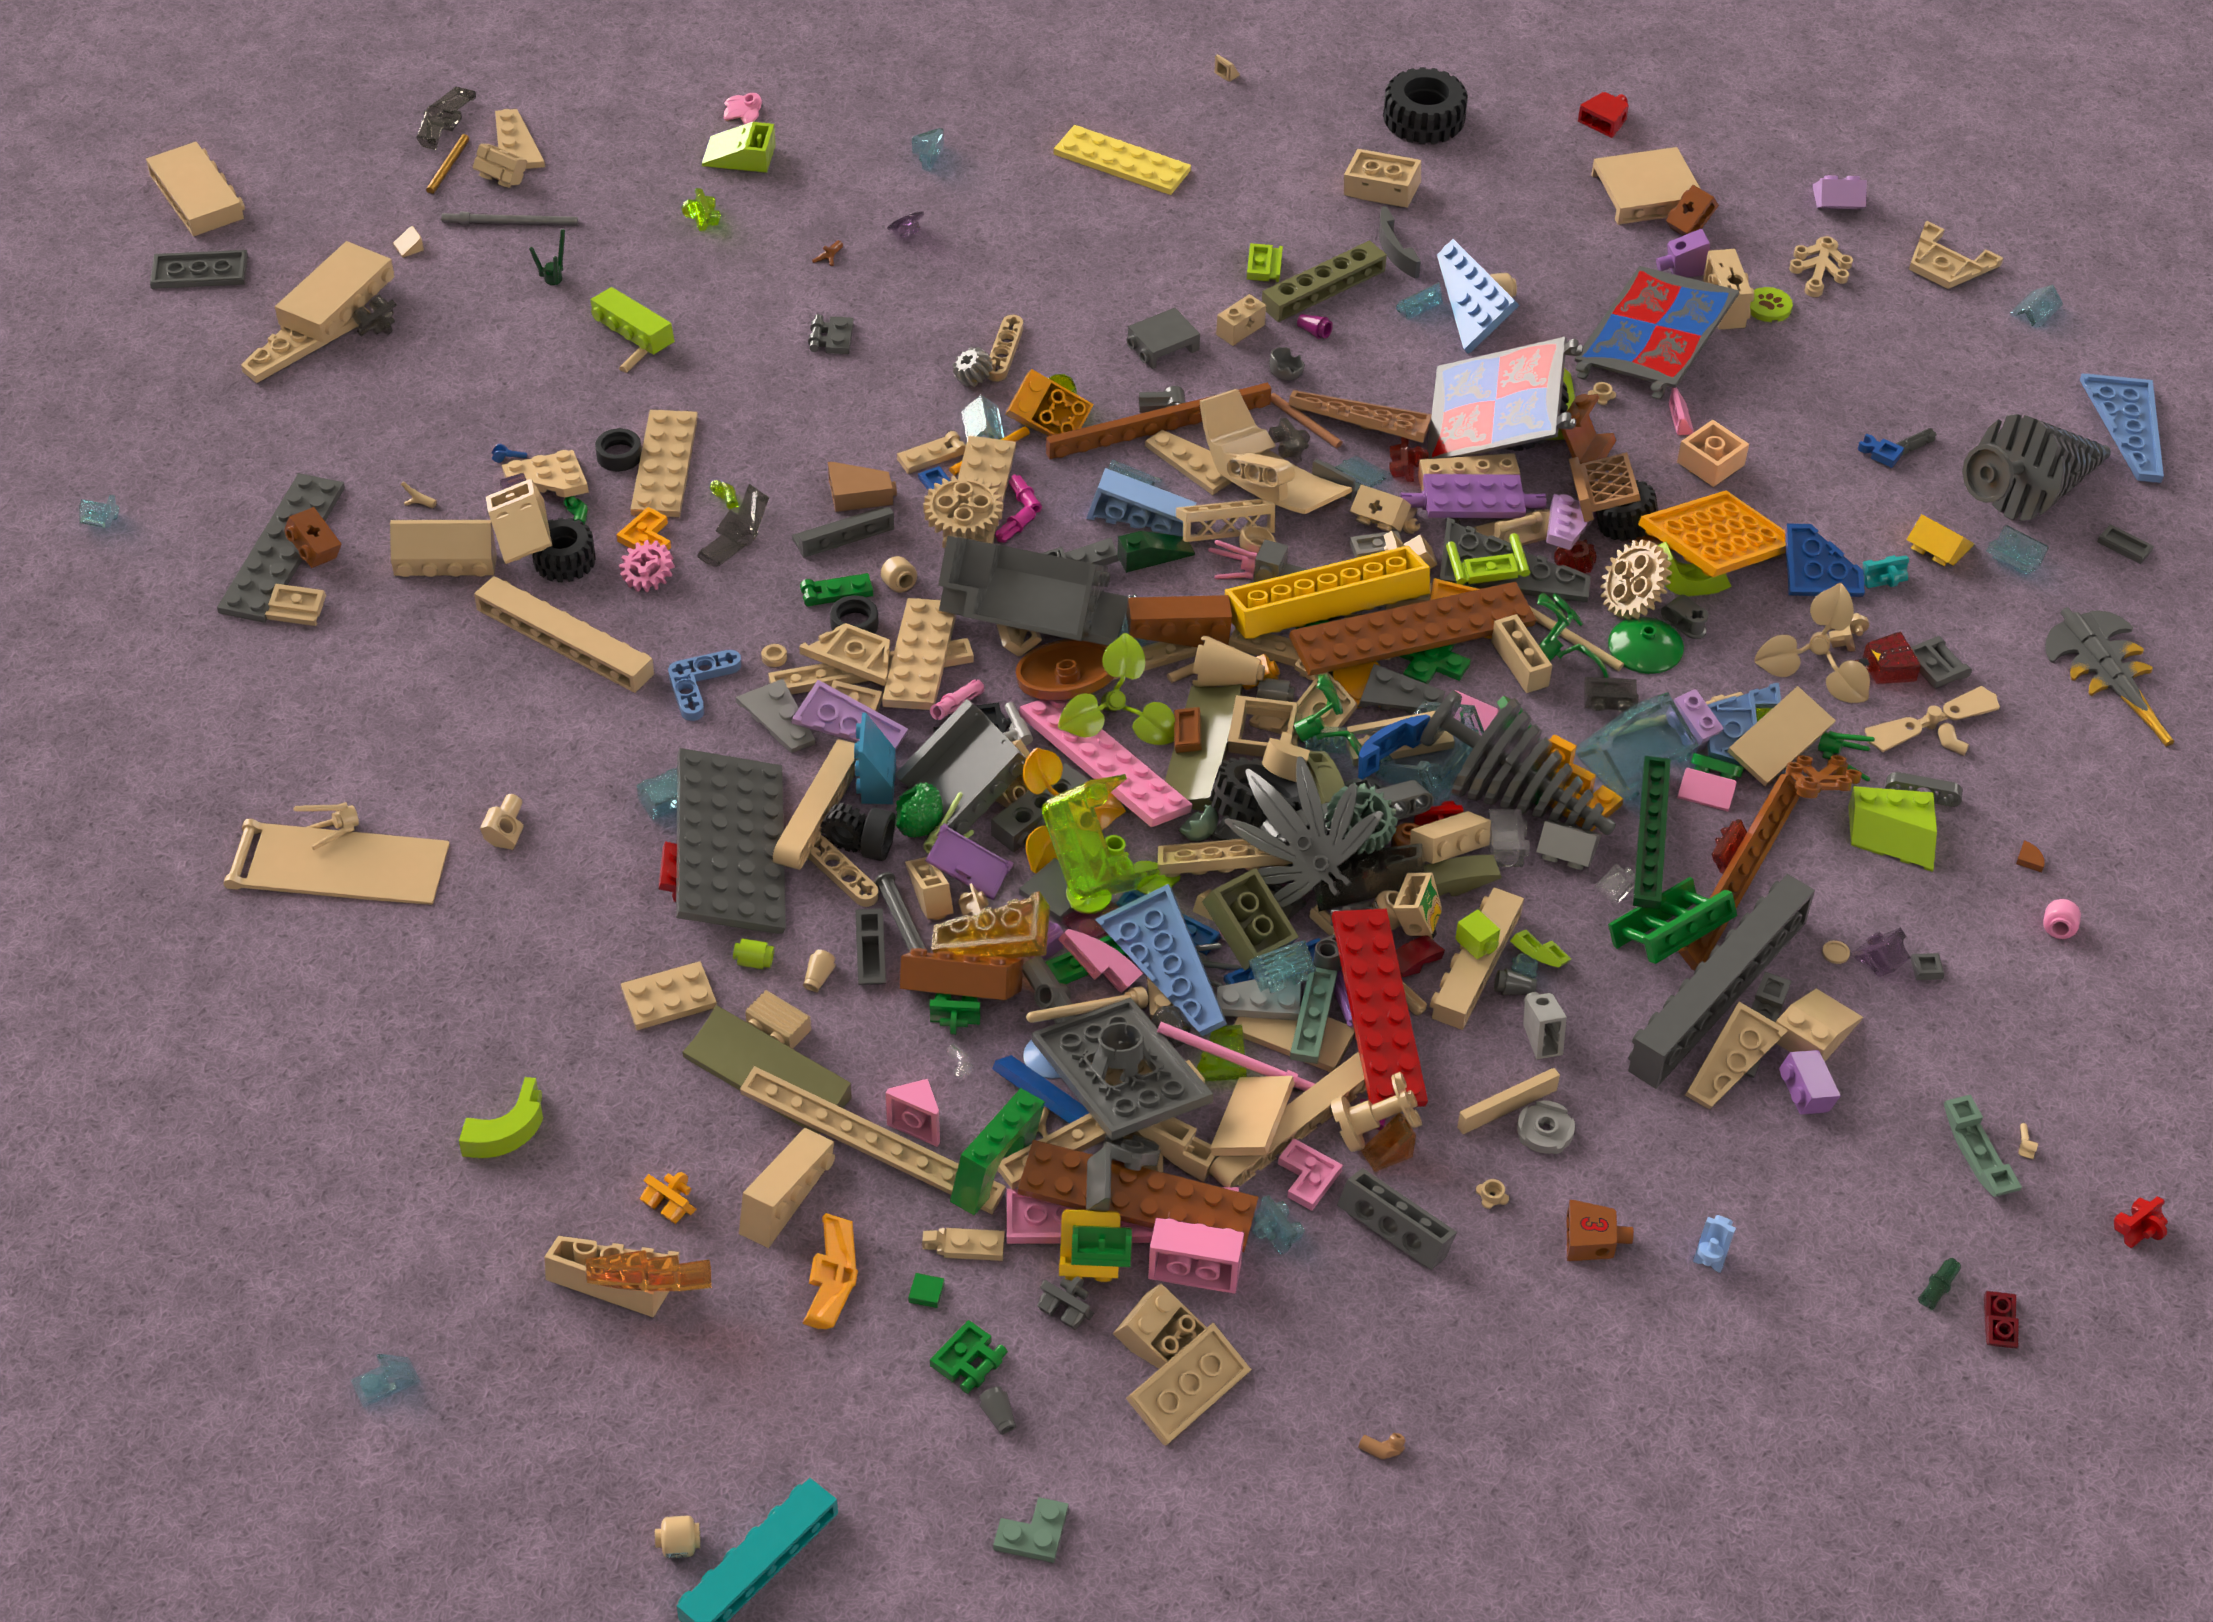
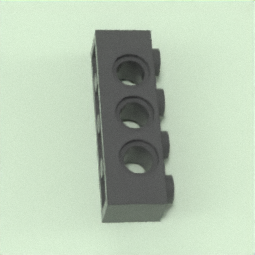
[991,763,1088,852]
[1337,1168,1457,1270]

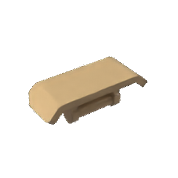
[1473,509,1550,546]

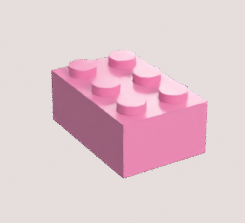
[1148,1218,1244,1294]

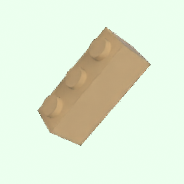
[1491,614,1552,693]
[1410,811,1491,864]

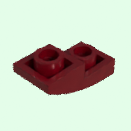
[1396,935,1445,978]
[1984,1291,2019,1349]

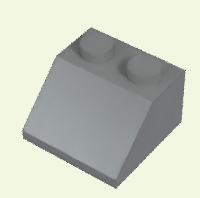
[1536,820,1602,870]

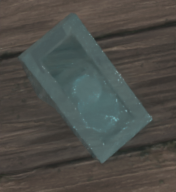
[912,128,944,171]
[351,1354,420,1408]

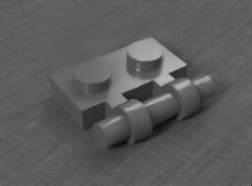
[808,314,854,354]

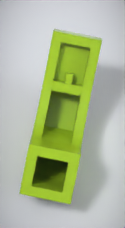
[1658,542,1732,597]
[459,1077,543,1158]

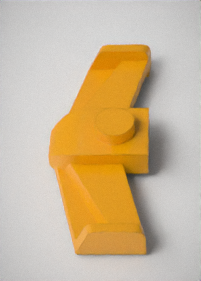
[803,1213,858,1329]

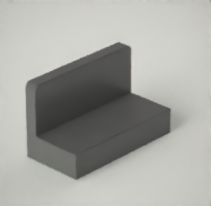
[1312,459,1365,501]

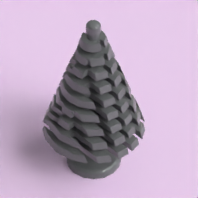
[1962,414,2111,521]
[1420,690,1616,835]

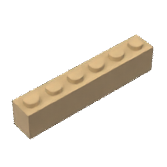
[1430,887,1524,1030]

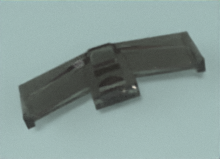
[416,86,476,150]
[697,484,769,567]

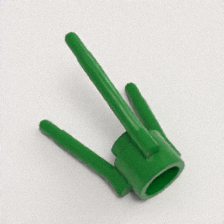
[1818,731,1875,781]

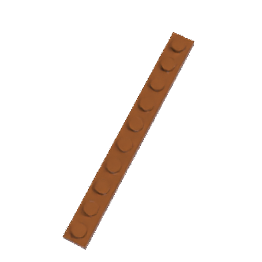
[1046,382,1272,460]
[1679,773,1800,971]

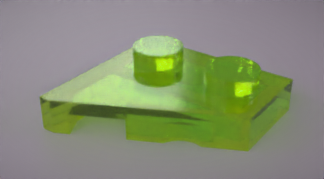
[1196,1025,1247,1082]

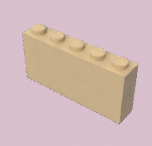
[146,142,245,237]
[275,241,394,343]

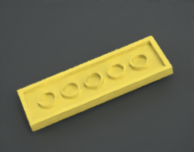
[1054,125,1191,195]

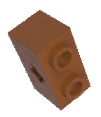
[1666,185,1719,236]
[284,507,342,568]

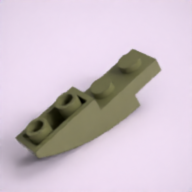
[1307,751,1345,804]

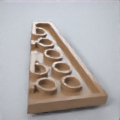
[1289,390,1432,443]

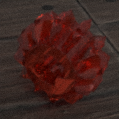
[1554,539,1597,574]

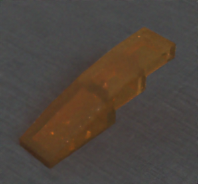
[585,1250,711,1291]

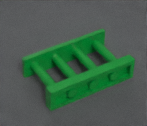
[1608,877,1738,964]

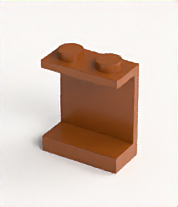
[1561,394,1617,470]

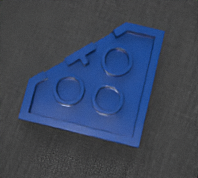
[1785,523,1865,597]

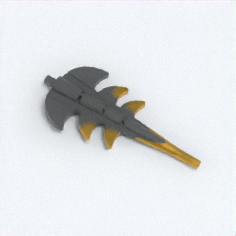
[2045,607,2174,747]

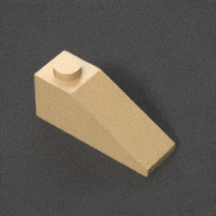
[905,857,954,920]

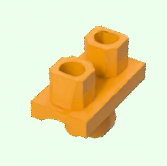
[640,1172,696,1224]

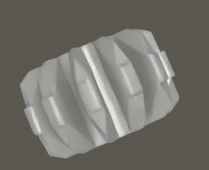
[952,347,993,387]

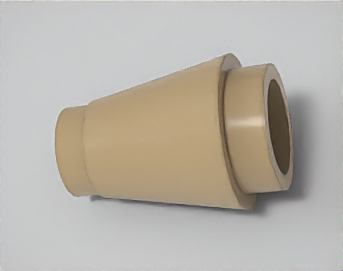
[803,950,835,992]

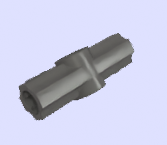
[1022,956,1080,1024]

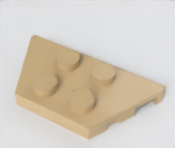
[799,623,890,686]

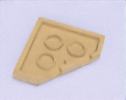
[502,450,589,498]

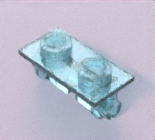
[1396,283,1443,320]

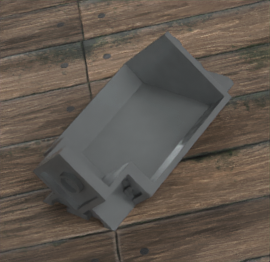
[938,536,1131,645]

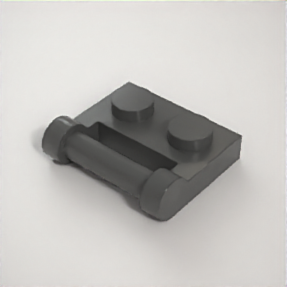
[1904,636,1972,688]

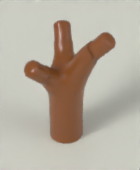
[812,240,843,266]

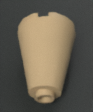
[1193,636,1265,687]

